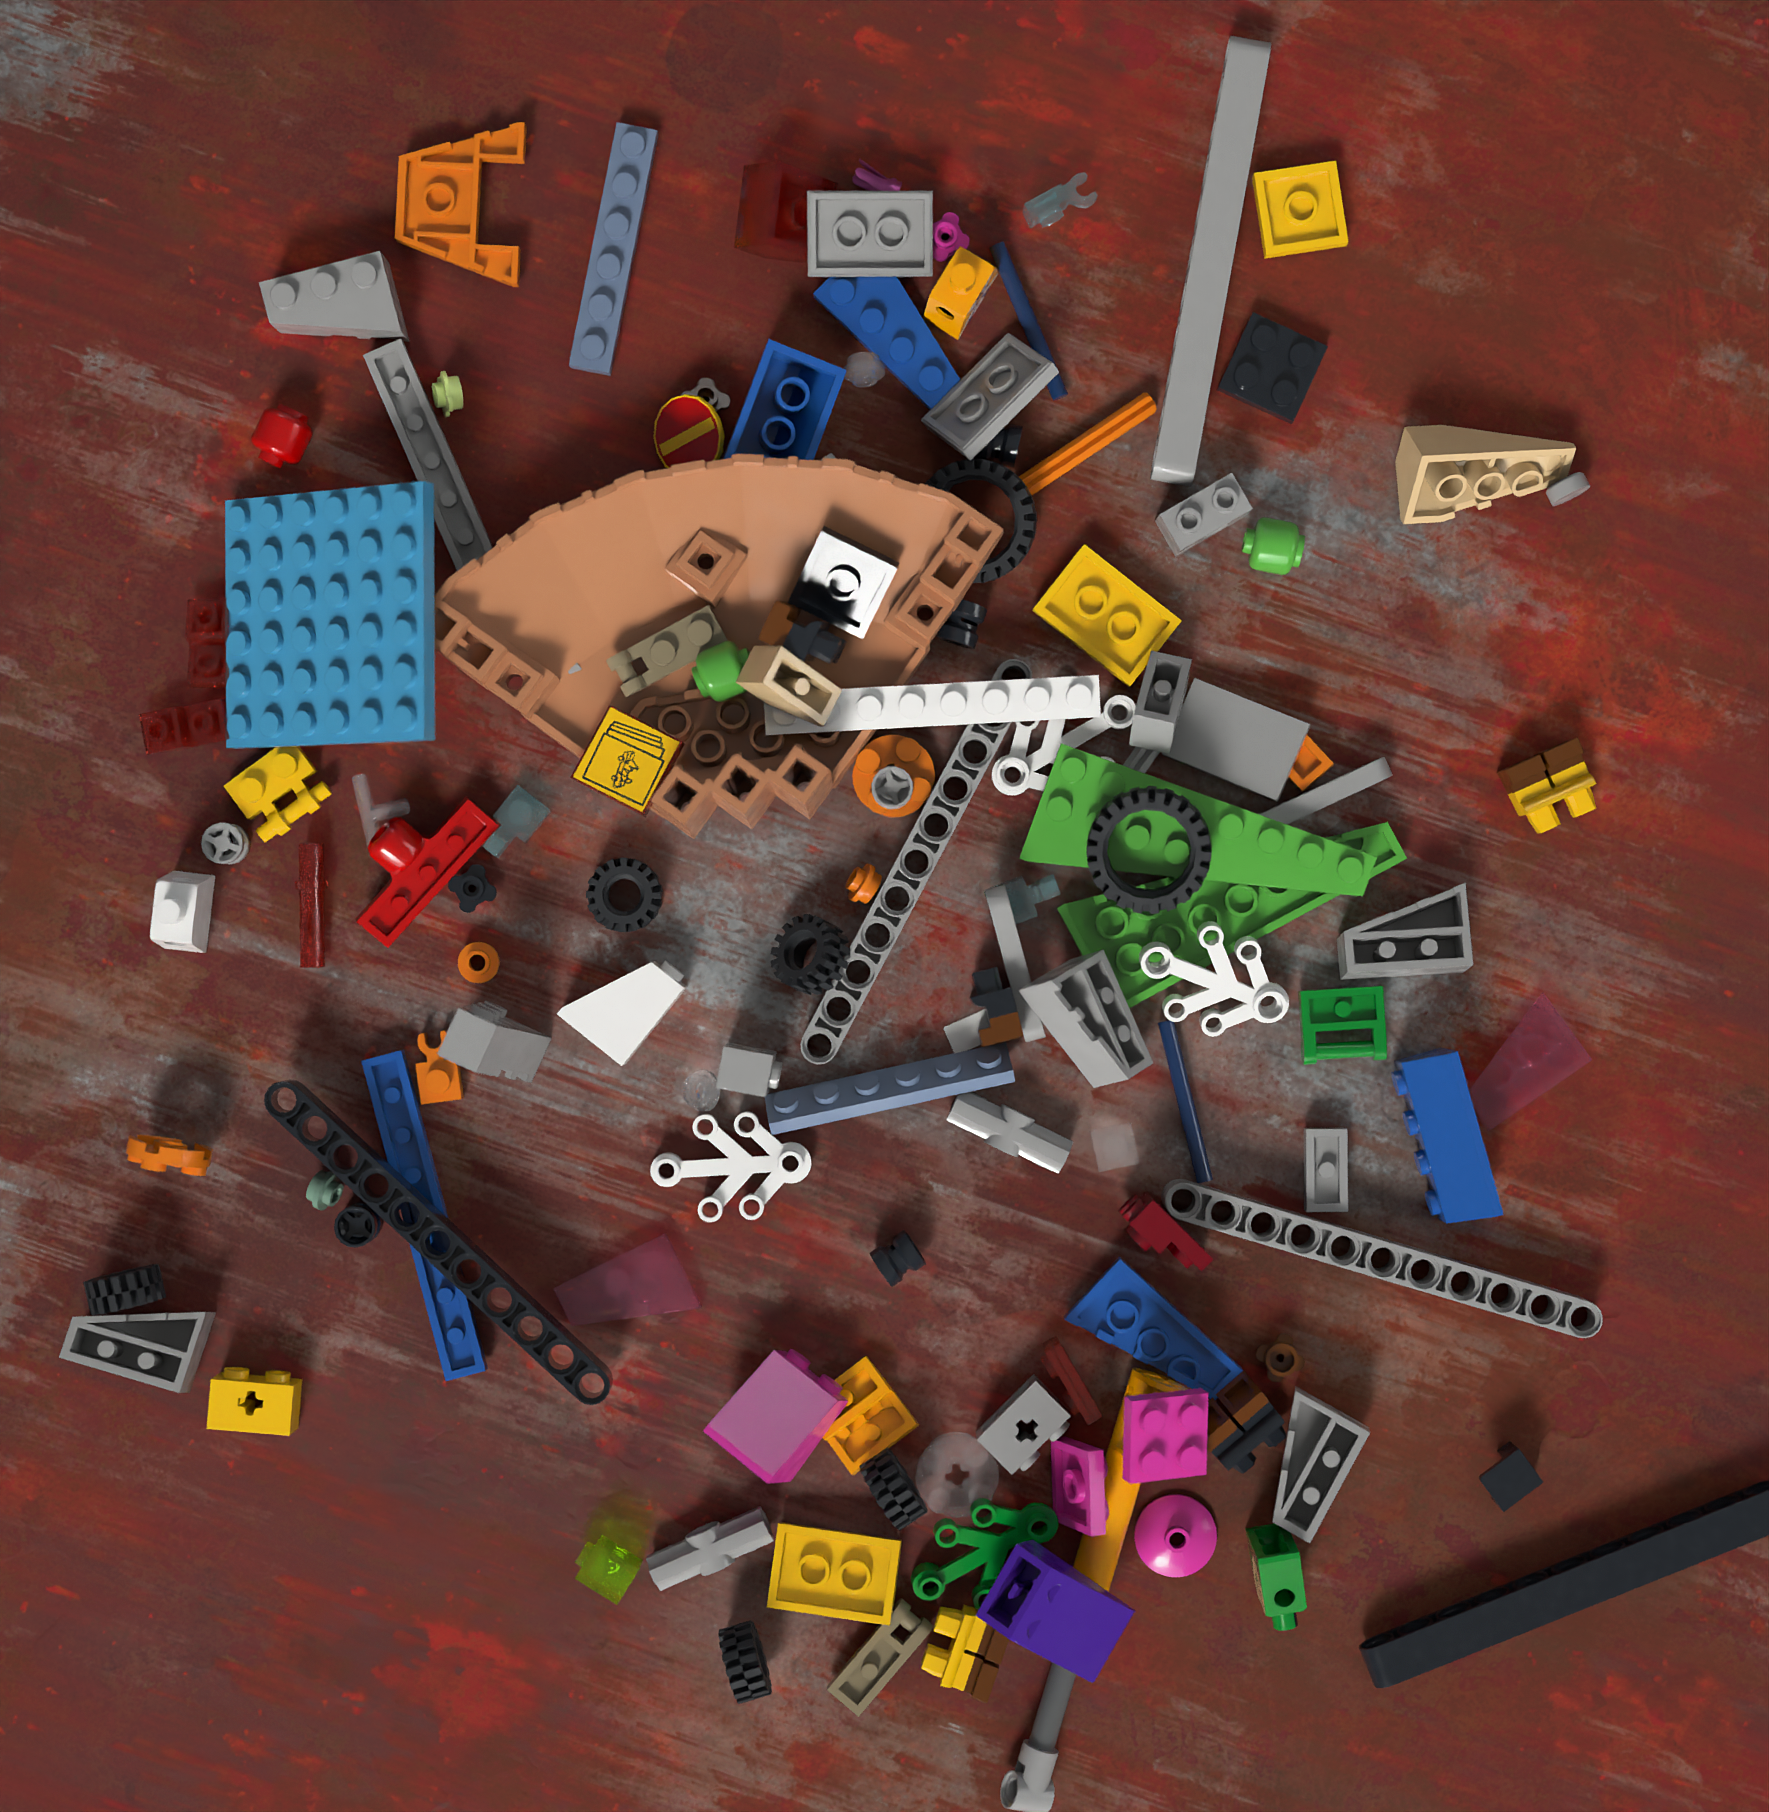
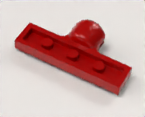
[355,796,499,948]

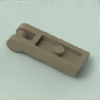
[606,605,727,697]
[827,1598,933,1717]

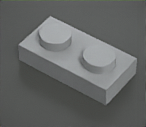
[1304,1127,1348,1212]

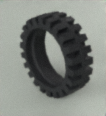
[924,459,1037,583]
[1086,786,1212,914]

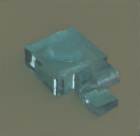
[1022,172,1098,228]
[483,785,552,858]
[984,874,1061,925]

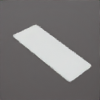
[944,1009,989,1053]

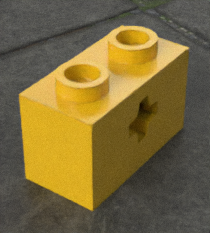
[207,1367,302,1436]

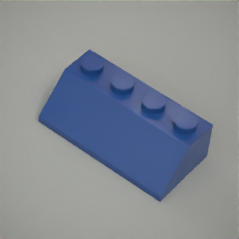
[723,339,847,508]
[1391,1047,1504,1224]

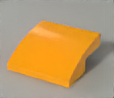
[822,1356,919,1475]

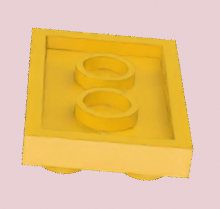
[1032,544,1182,687]
[767,1522,902,1626]

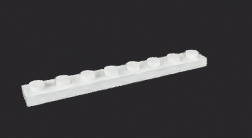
[764,675,1101,735]

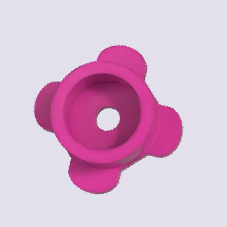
[933,212,969,262]

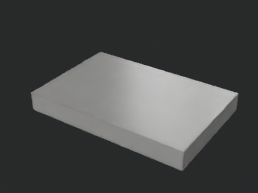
[807,191,933,277]
[921,333,1059,461]
[1162,678,1310,803]

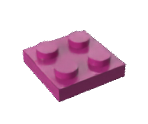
[1123,1388,1208,1484]
[1051,1436,1109,1536]

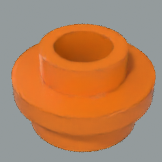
[845,863,882,904]
[458,942,500,983]

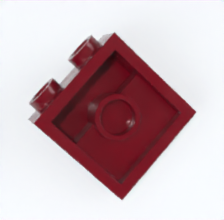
[1118,1192,1214,1271]

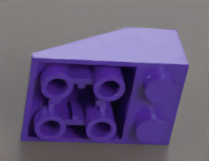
[976,1540,1136,1683]

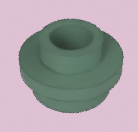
[306,1170,344,1211]

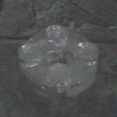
[916,1432,999,1518]

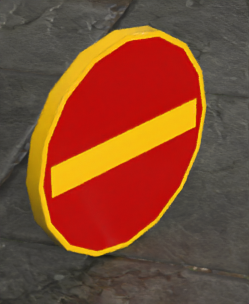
[654,394,724,468]

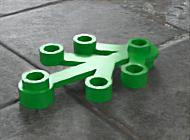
[911,1498,1058,1610]

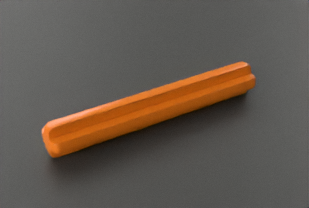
[1019,392,1157,495]

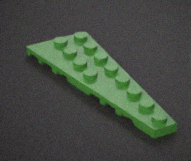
[1019,743,1377,897]
[1056,822,1407,1008]

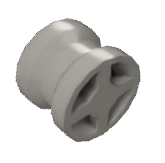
[201,823,250,865]

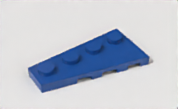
[813,277,960,410]
[1064,1256,1243,1400]

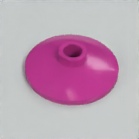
[1134,1494,1217,1577]

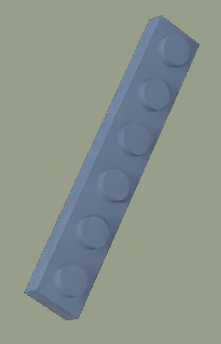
[569,122,659,376]
[765,1042,1015,1135]

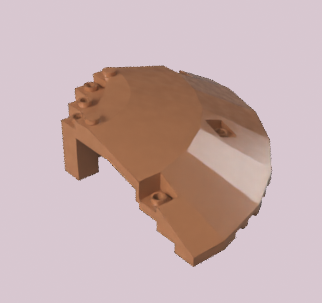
[434,454,1004,839]

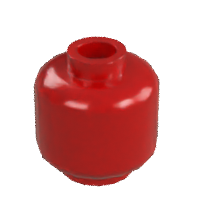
[251,403,313,469]

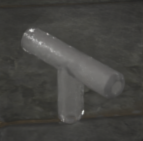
[352,773,410,847]

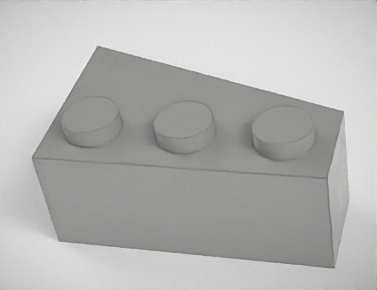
[259,251,410,342]
[1337,883,1473,980]
[1018,949,1153,1088]
[437,1000,552,1083]
[59,1312,216,1393]
[1273,1386,1370,1543]

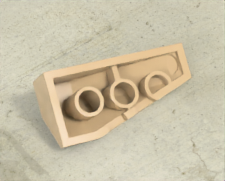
[1395,425,1576,524]

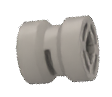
[871,766,913,810]

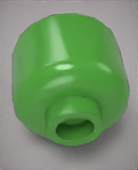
[1241,517,1305,575]
[691,640,750,702]

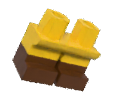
[1497,737,1596,833]
[921,1605,1009,1704]

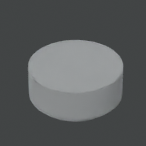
[1546,472,1590,506]

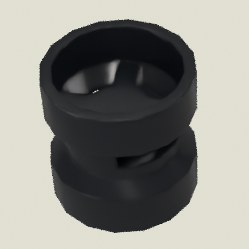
[974,424,1023,467]
[936,599,988,649]
[334,1202,383,1248]
[869,1230,926,1287]

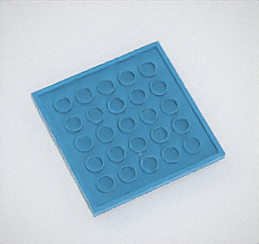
[225,481,435,749]

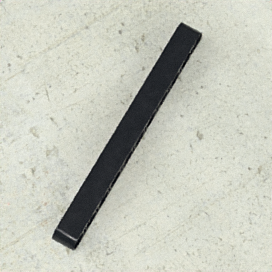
[264,1079,613,1405]
[1359,1480,1769,1688]

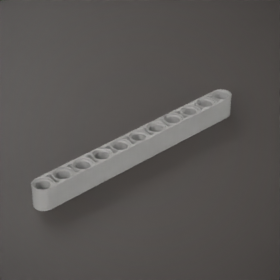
[1150,35,1271,487]
[800,659,1033,1065]
[1161,1179,1603,1338]

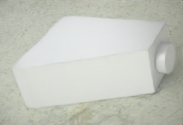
[557,960,687,1066]

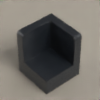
[1479,1441,1544,1512]

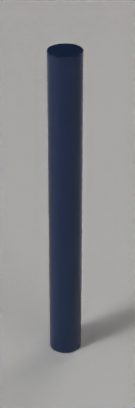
[989,242,1068,401]
[1158,1020,1213,1183]

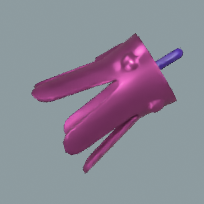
[853,159,902,191]

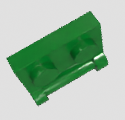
[1298,986,1387,1065]

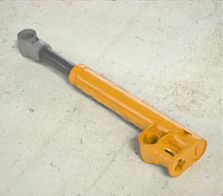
[1000,1368,1188,1812]

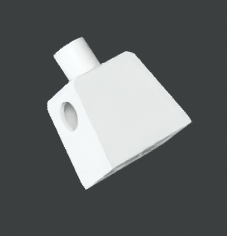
[150,871,215,953]

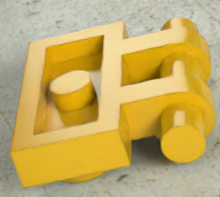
[224,746,332,843]

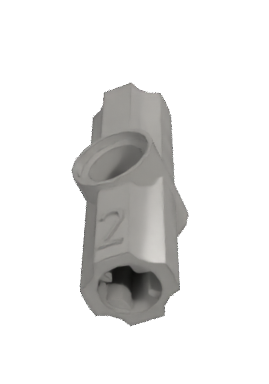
[946,1092,1074,1174]
[646,1506,774,1591]

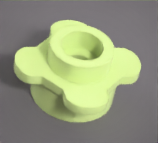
[432,371,463,417]

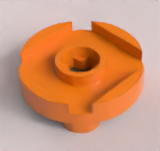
[852,735,935,818]
[126,1135,213,1176]

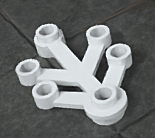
[992,695,1136,796]
[1139,921,1289,1037]
[650,1111,811,1222]

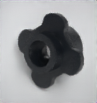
[448,864,497,913]

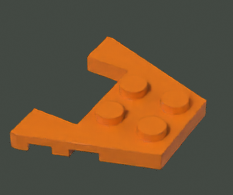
[395,122,527,287]

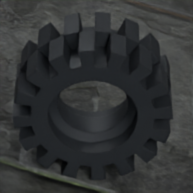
[586,858,663,932]
[770,914,850,995]
[83,1264,166,1315]
[859,1448,928,1530]
[718,1620,772,1704]

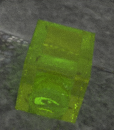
[574,1534,643,1605]

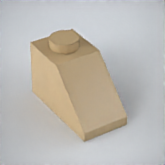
[736,646,842,727]

